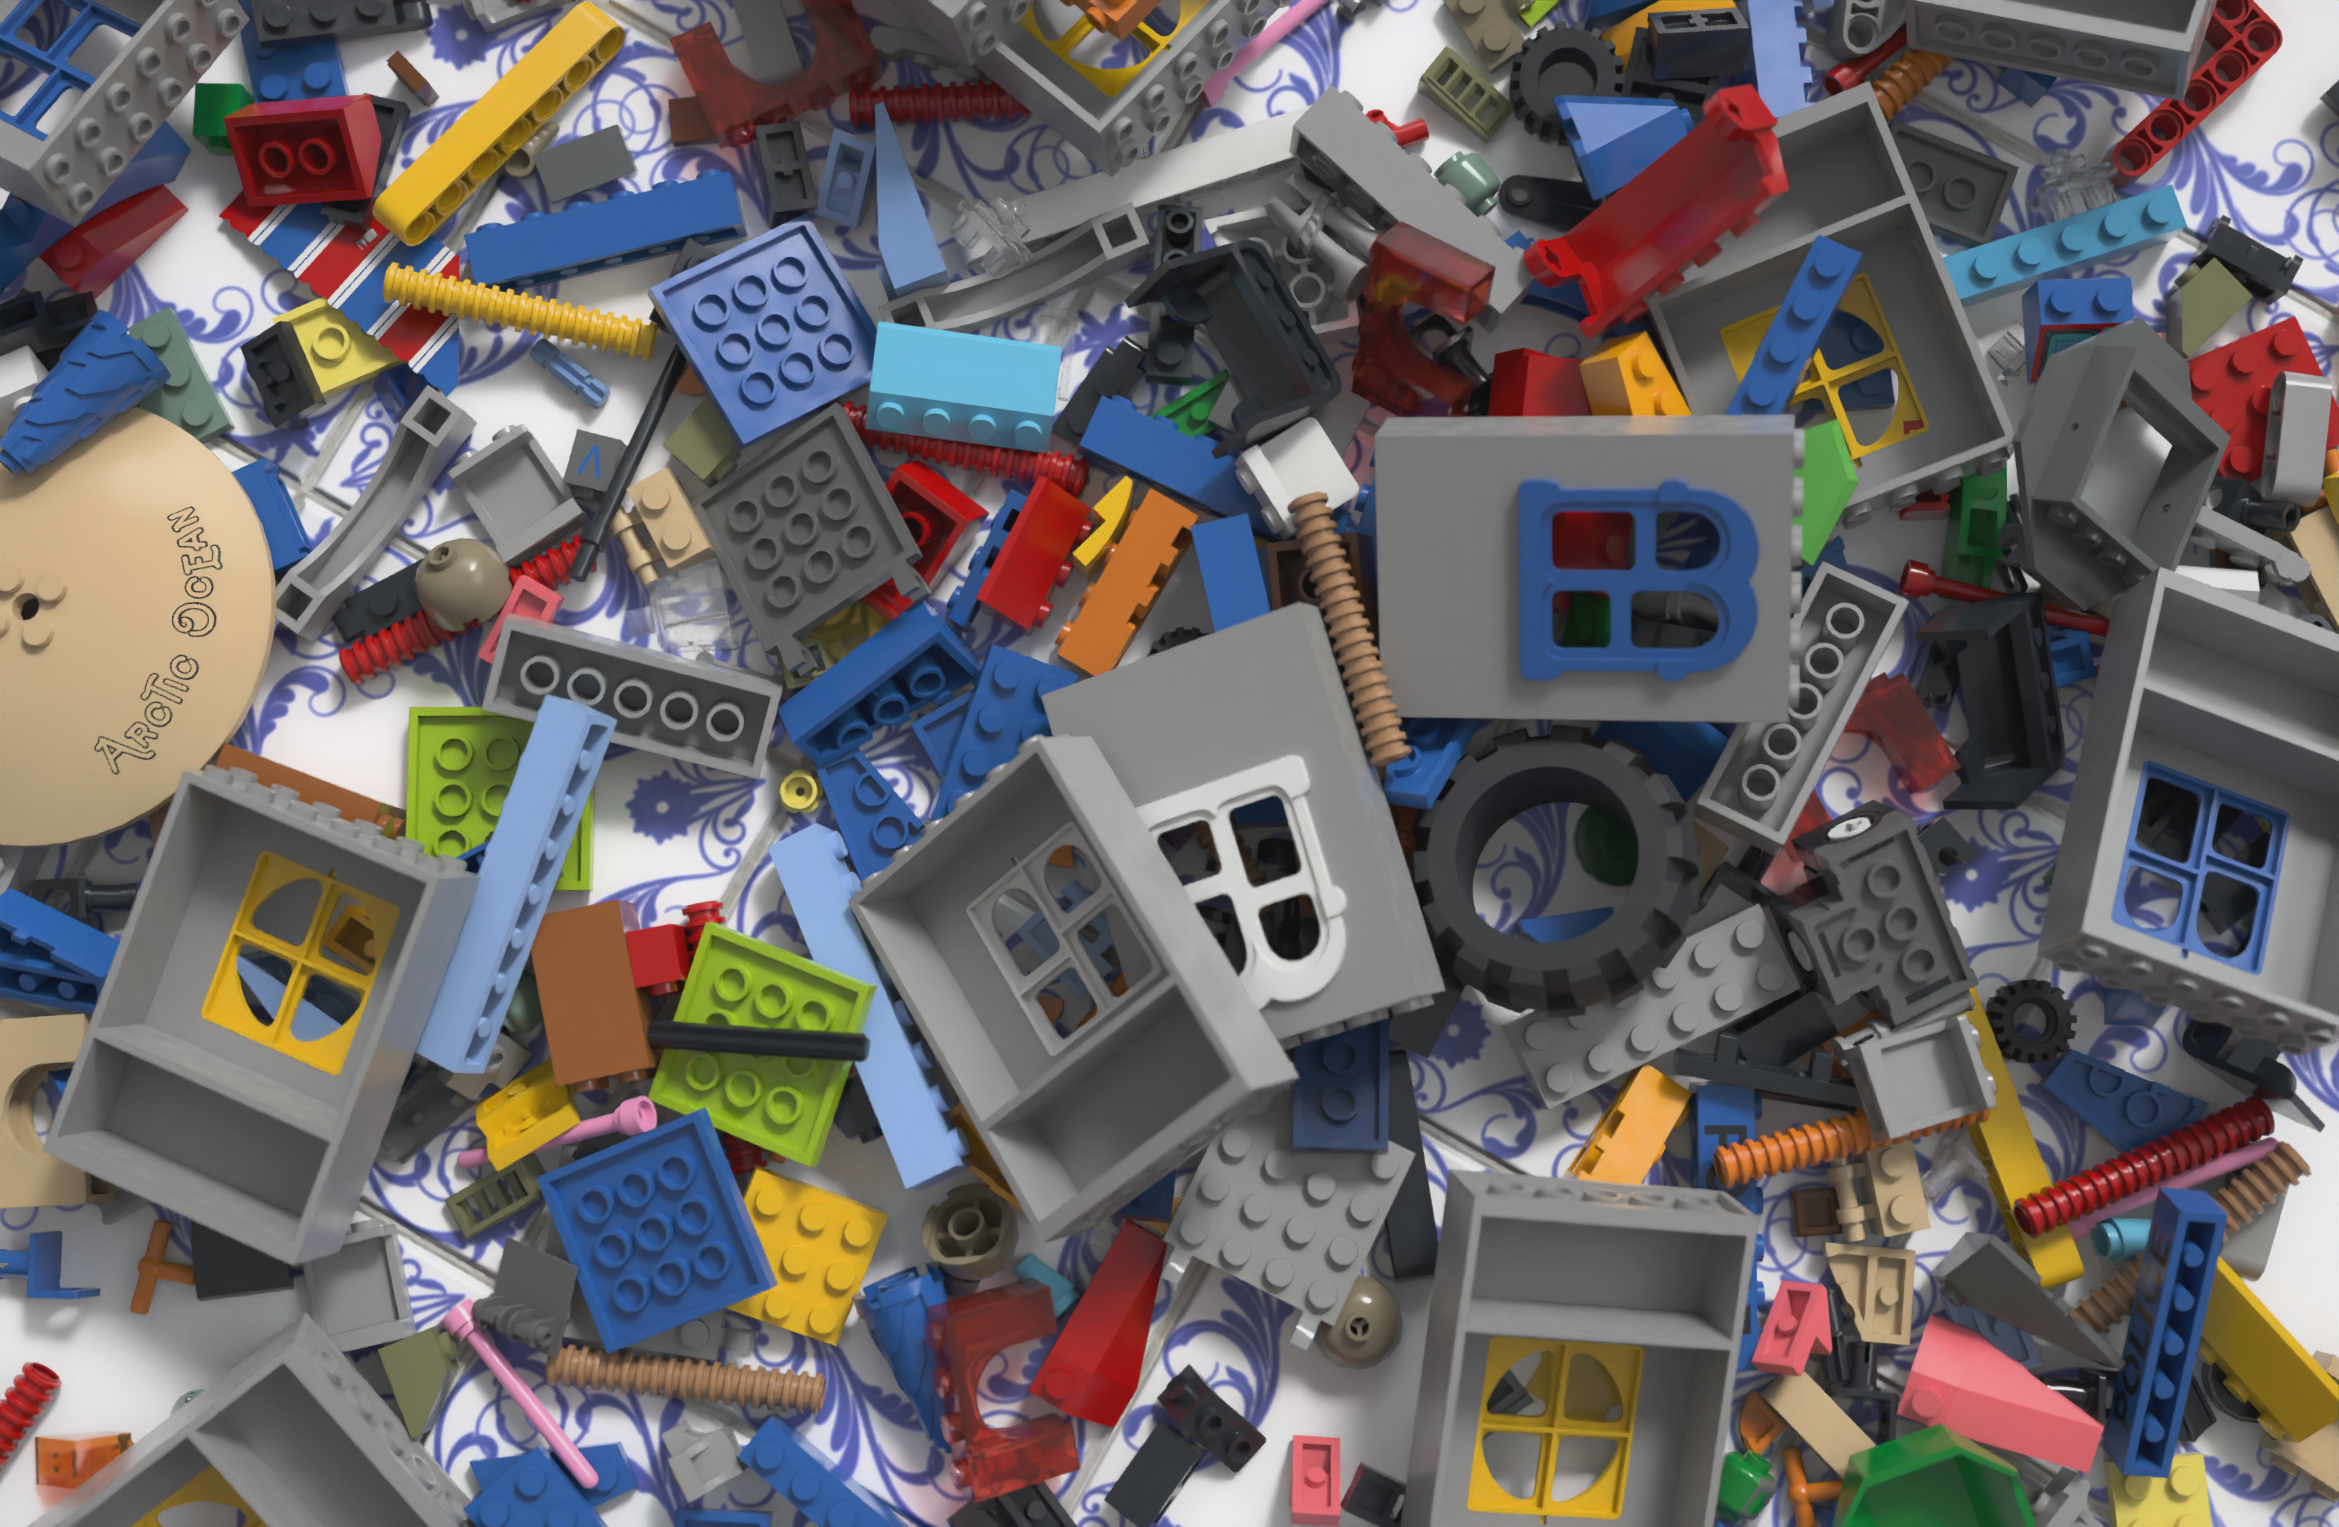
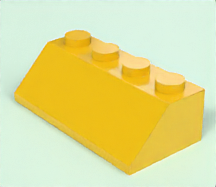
[2197,1256,2339,1442]

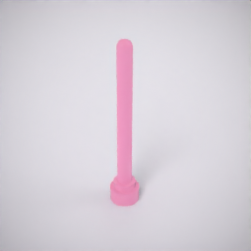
[1197,0,1329,108]
[457,1096,657,1169]
[2067,1137,2280,1242]
[440,1299,599,1489]

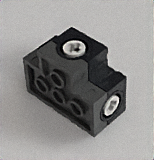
[1767,800,1979,1026]

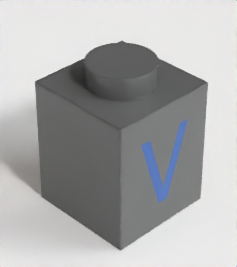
[563,429,627,504]

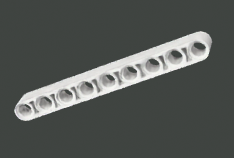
[952,104,1313,270]

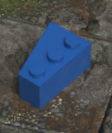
[0,888,120,1015]

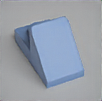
[814,129,877,229]

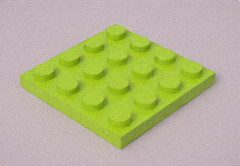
[406,707,595,891]
[648,922,877,1167]

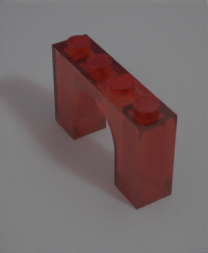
[669,0,882,150]
[1351,221,1496,417]
[1784,672,1961,863]
[925,1277,1080,1502]

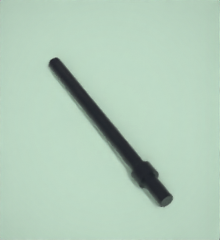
[568,343,687,582]

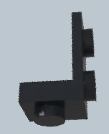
[1157,1364,1266,1473]

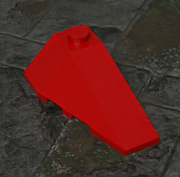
[1028,1219,1167,1428]

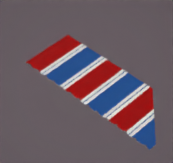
[218,190,460,397]

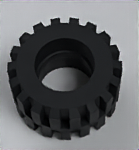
[1509,21,1625,146]

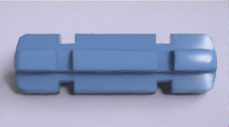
[529,338,610,409]

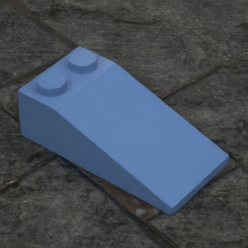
[875,102,950,302]
[237,951,423,1095]

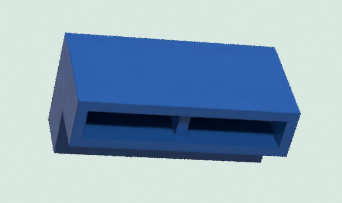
[1190,513,1271,633]
[1592,720,1729,804]

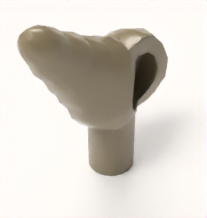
[503,122,560,179]

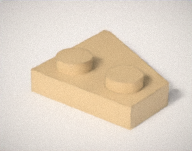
[1821,1241,1916,1346]

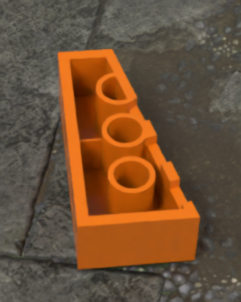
[1054,488,1199,678]

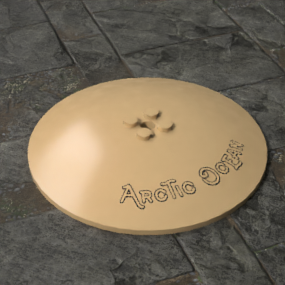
[0,407,276,848]

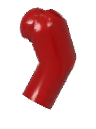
[1365,109,1429,149]

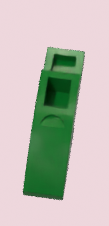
[1938,461,2007,600]

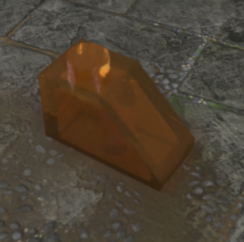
[35,1431,134,1489]

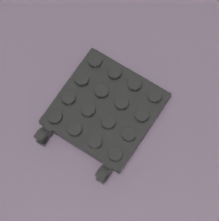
[690,403,931,678]

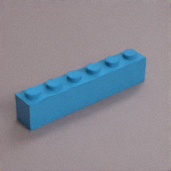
[1943,184,2187,308]

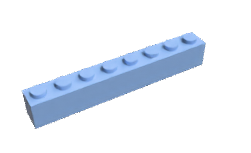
[415,694,618,1074]
[768,823,971,1191]

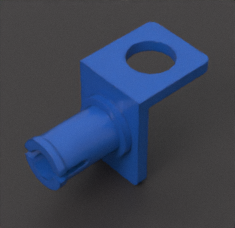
[0,1231,101,1299]

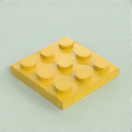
[724,1165,888,1346]

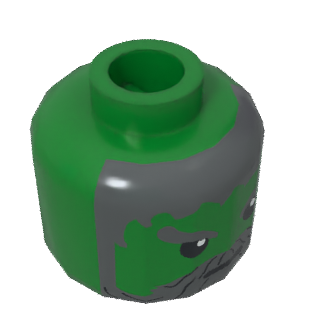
[1716,1449,1777,1524]

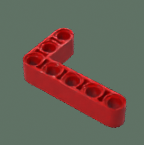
[2098,0,2283,190]

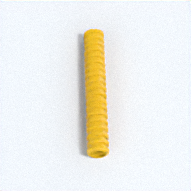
[382,262,658,362]

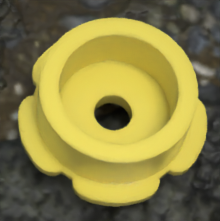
[778,769,823,814]

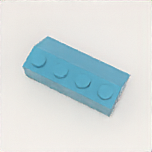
[865,321,1062,453]

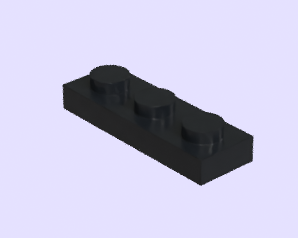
[320,93,411,231]

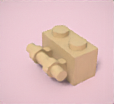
[609,467,717,588]
[1826,1137,1931,1242]

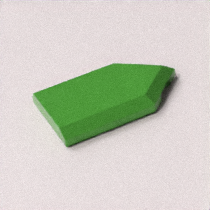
[1792,419,1858,567]

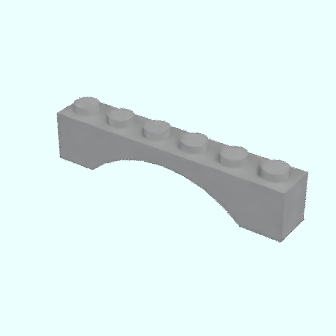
[878,202,1150,334]
[275,385,478,642]

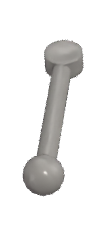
[696,651,787,691]

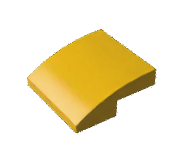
[1072,476,1134,582]
[475,1058,580,1172]

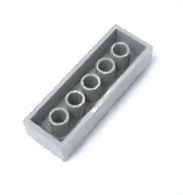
[1289,84,1536,334]
[1693,561,1909,858]
[482,613,783,779]
[1501,904,1801,1110]

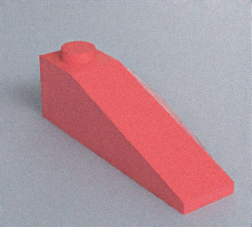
[1897,1314,2104,1473]

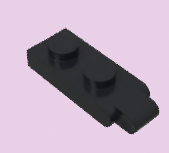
[1051,336,1148,449]
[332,558,424,643]

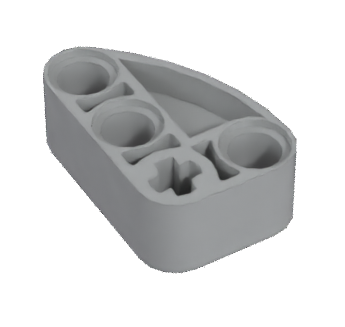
[1826,0,1906,62]

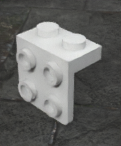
[1235,417,1359,541]

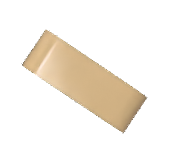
[1759,1371,1877,1480]

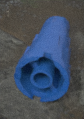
[0,310,171,476]
[852,1262,977,1454]

